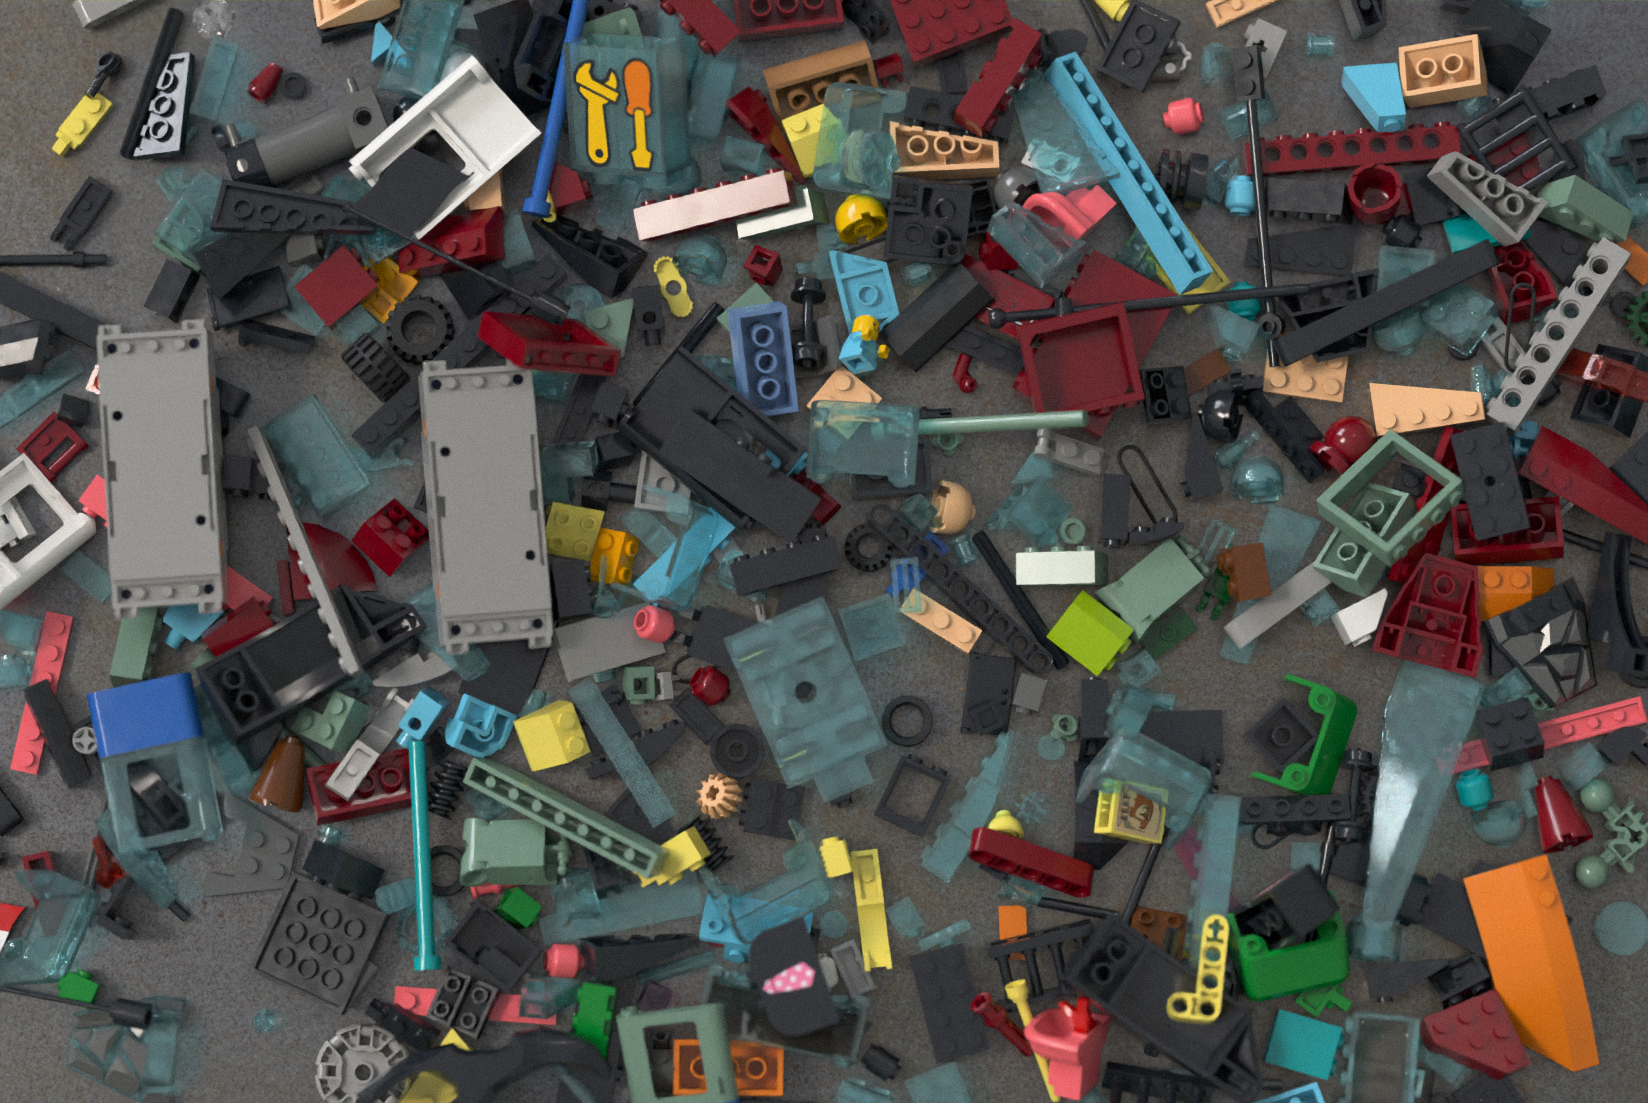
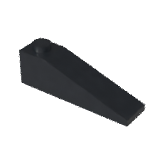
[531,214,648,299]

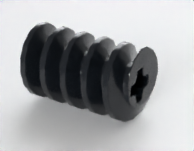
[427,760,468,820]
[678,813,734,873]

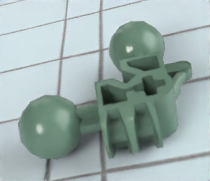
[1576,778,1648,889]

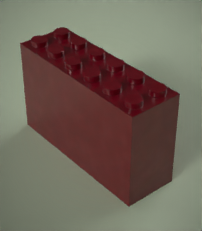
[1012,249,1178,442]

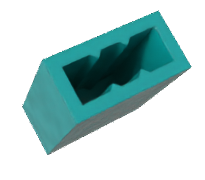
[1262,1009,1345,1080]

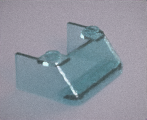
[610,484,719,612]
[1076,728,1212,851]
[699,818,833,945]
[0,869,100,987]

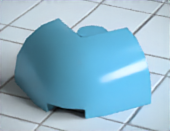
[445,694,517,758]

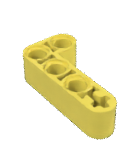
[1167,915,1229,1025]

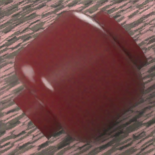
[690,666,731,706]

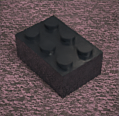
[848,438,932,500]

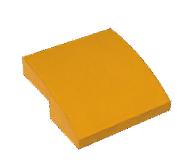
[362,253,421,324]

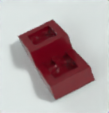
[791,470,842,526]

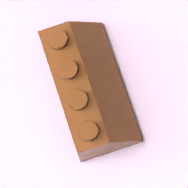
[763,40,882,130]

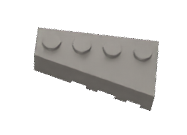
[1427,151,1548,247]

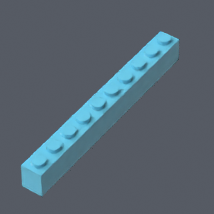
[1043,52,1213,295]

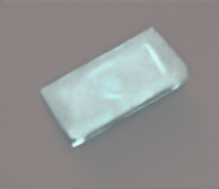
[1217,91,1279,140]

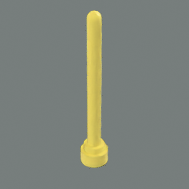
[1005,980,1061,1103]

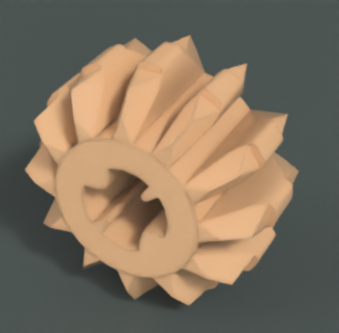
[696,773,743,819]

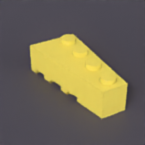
[400,1028,473,1103]

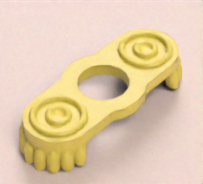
[654,256,693,318]

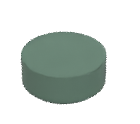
[1059,518,1086,545]

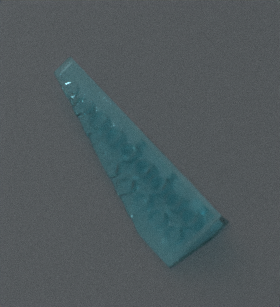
[1362,660,1486,935]

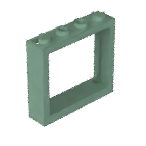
[1316,429,1465,567]

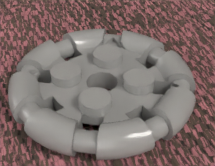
[315,1023,412,1103]

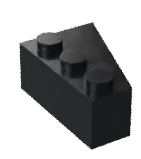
[1265,178,1353,225]

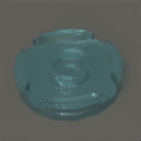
[1594,901,1648,955]

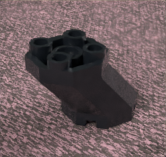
[0,318,56,378]

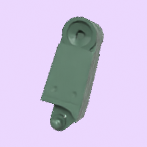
[1093,535,1211,646]
[460,818,573,887]

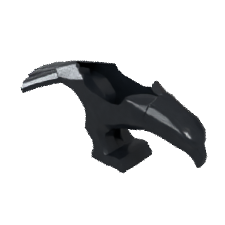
[356,1024,609,1103]

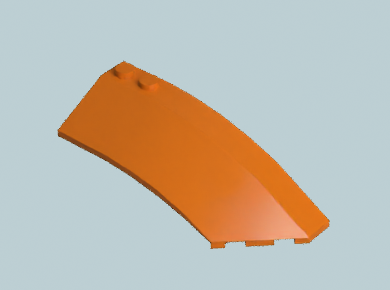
[1463,855,1599,1072]

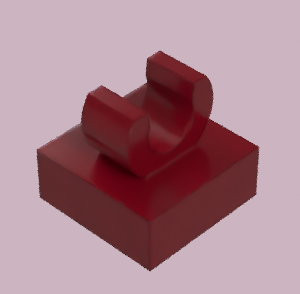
[872,53,904,87]

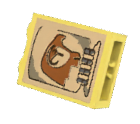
[1094,779,1168,844]

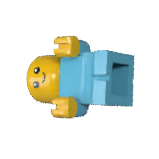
[839,315,890,374]

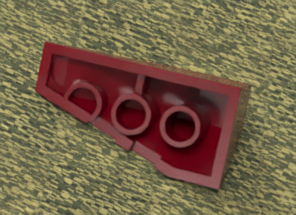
[726,86,805,186]

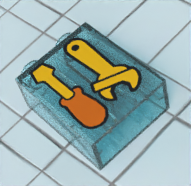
[563,32,691,189]

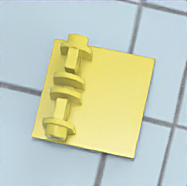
[545,502,604,561]

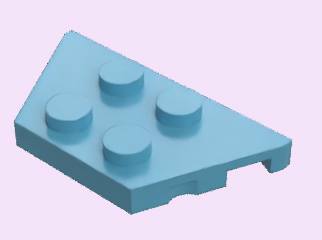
[828,250,899,335]

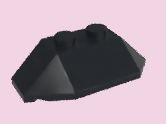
[1073,761,1128,870]

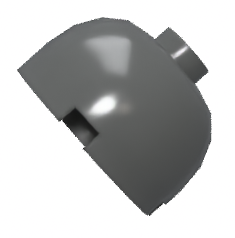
[993,166,1046,217]

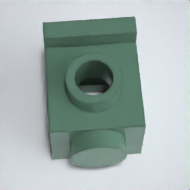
[621,664,655,704]

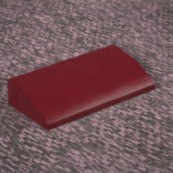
[306,748,412,826]

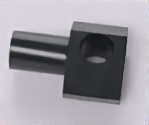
[581,468,637,511]

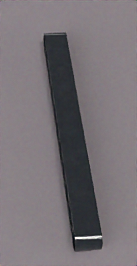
[0,273,250,418]

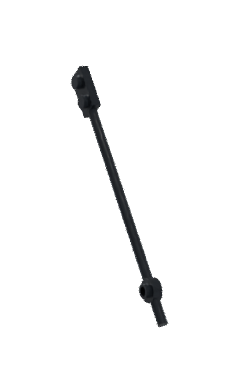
[1232,45,1286,368]
[1392,463,1648,570]

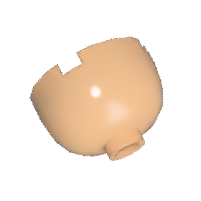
[928,480,976,535]

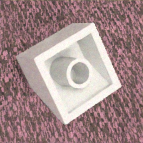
[1331,589,1388,647]

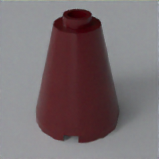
[1534,776,1593,854]

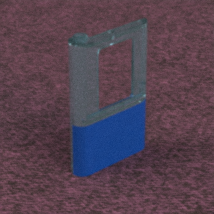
[87,672,223,855]

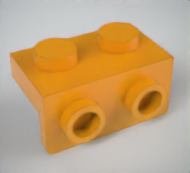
[589,528,640,589]

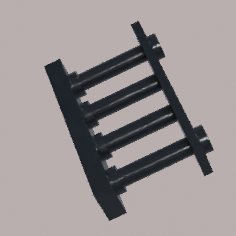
[985,919,1095,1013]
[1102,1061,1214,1103]

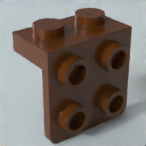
[1131,906,1187,963]

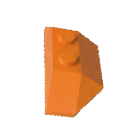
[1477,566,1554,622]

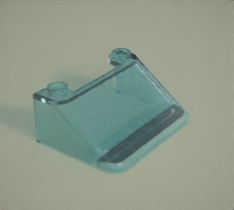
[813,82,908,199]

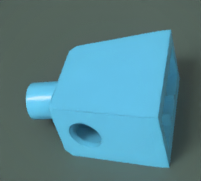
[163,605,227,650]
[396,687,452,750]

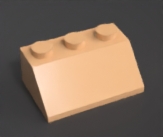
[1399,34,1488,108]

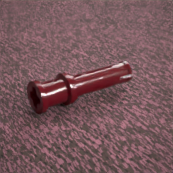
[971,992,1034,1057]

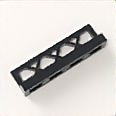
[21,679,91,789]

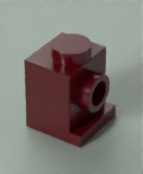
[743,245,783,287]

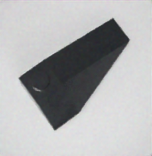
[580,933,699,985]

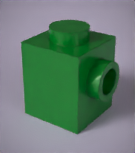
[494,887,542,930]
[57,968,103,1010]

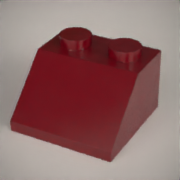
[549,162,594,216]

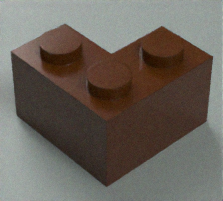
[1217,542,1272,602]

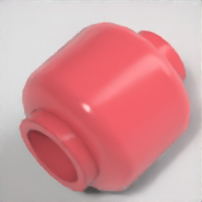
[1164,98,1205,135]
[634,605,675,643]
[543,943,585,980]

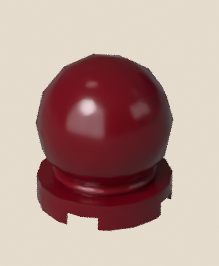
[1308,415,1377,480]

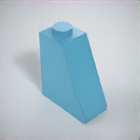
[1342,62,1406,132]

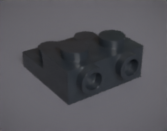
[738,778,805,841]

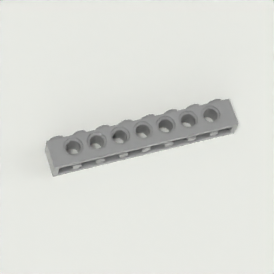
[1485,237,1631,437]

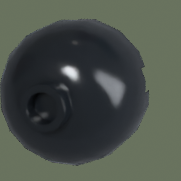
[1198,389,1244,443]

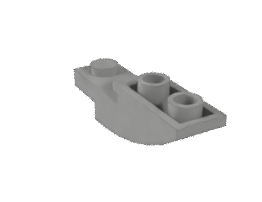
[372,644,476,689]

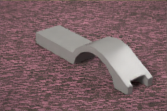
[325,687,414,801]

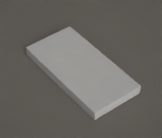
[553,602,666,682]

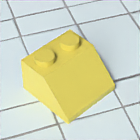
[782,101,853,178]
[513,700,591,771]

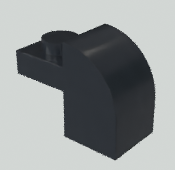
[1593,727,1648,770]

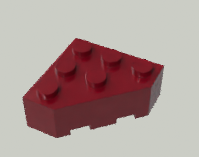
[1416,989,1531,1080]

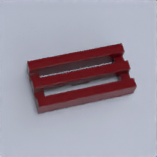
[277,560,296,616]

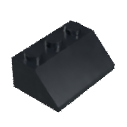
[1571,344,1648,438]

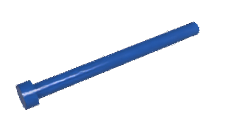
[522,0,589,218]

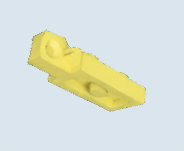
[51,93,113,158]

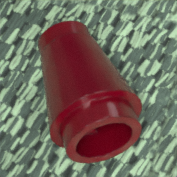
[247,62,283,103]

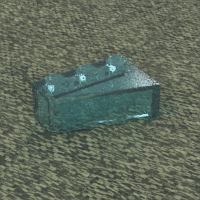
[987,201,1086,287]

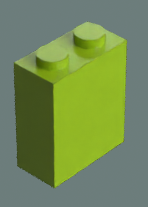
[1046,590,1134,676]

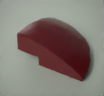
[286,522,378,602]

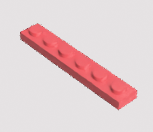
[10,611,75,775]
[394,986,558,1025]

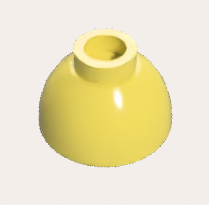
[988,810,1024,839]

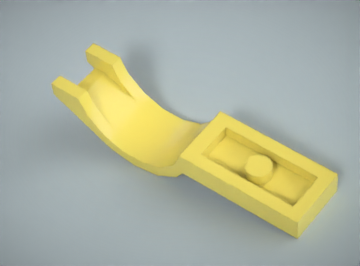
[851,849,892,973]

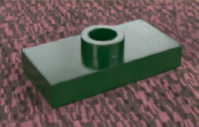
[1140,607,1198,660]

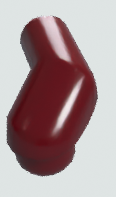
[953,354,977,393]

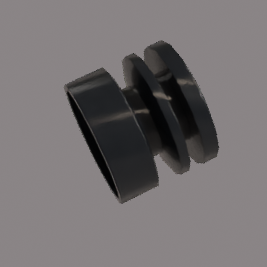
[1154,149,1209,211]

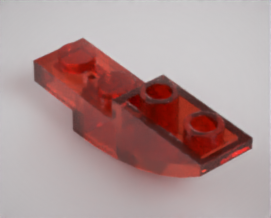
[1556,349,1648,403]

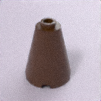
[249,735,305,813]

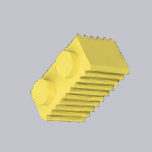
[819,836,854,878]

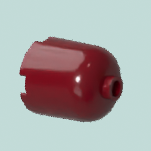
[1348,161,1402,225]

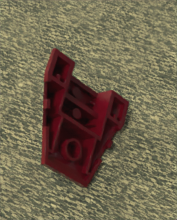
[1372,553,1483,678]

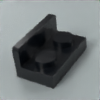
[1427,952,1492,1010]

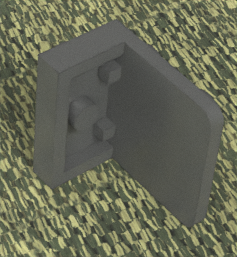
[789,315,842,379]

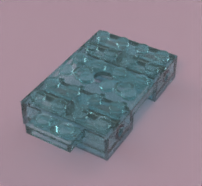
[723,596,888,803]

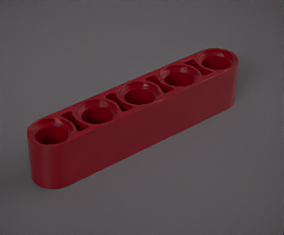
[968,827,1094,898]

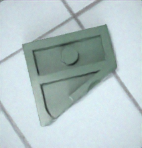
[583,298,634,358]

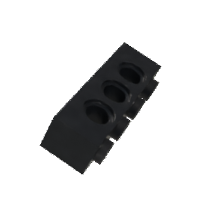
[903,86,1015,146]

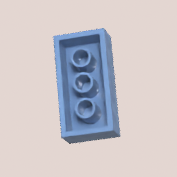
[727,301,799,416]

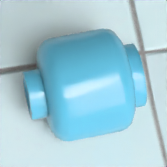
[1224,175,1255,216]

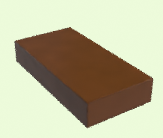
[1184,348,1231,397]

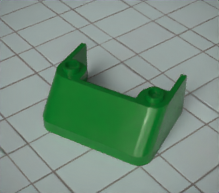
[1249,674,1357,795]
[1227,890,1350,1002]

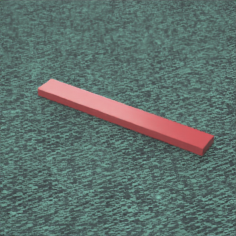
[1432,696,1648,778]

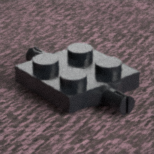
[1609,133,1648,184]

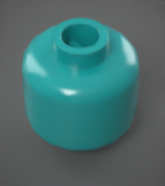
[1226,281,1262,323]
[1455,769,1494,811]

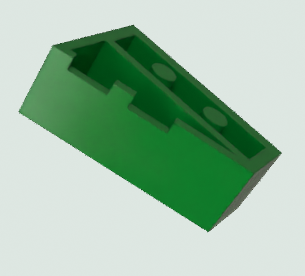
[572,982,619,1061]

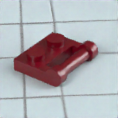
[16,411,89,483]

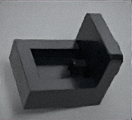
[422,726,455,772]

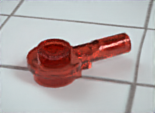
[92,836,123,889]

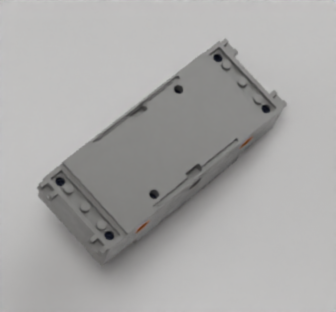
[97,319,229,619]
[418,356,553,655]

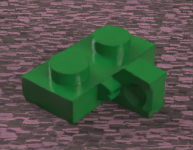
[1294,983,1352,1018]

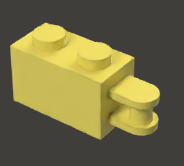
[633,827,711,888]

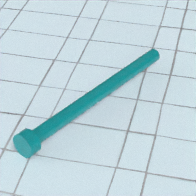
[409,741,442,971]

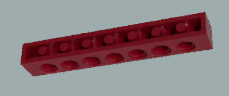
[1243,122,1461,178]

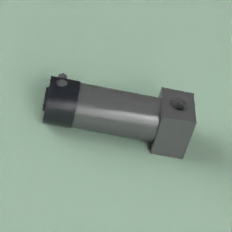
[224,77,389,187]

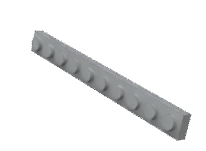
[247,425,365,678]

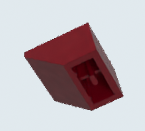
[351,498,429,577]

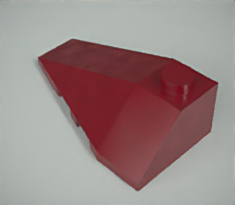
[1487,241,1558,325]

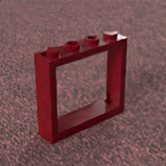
[1015,302,1145,414]
[477,311,621,376]

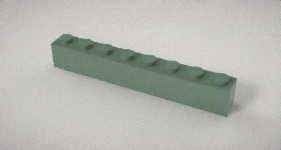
[463,756,670,879]

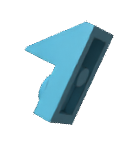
[371,22,415,74]

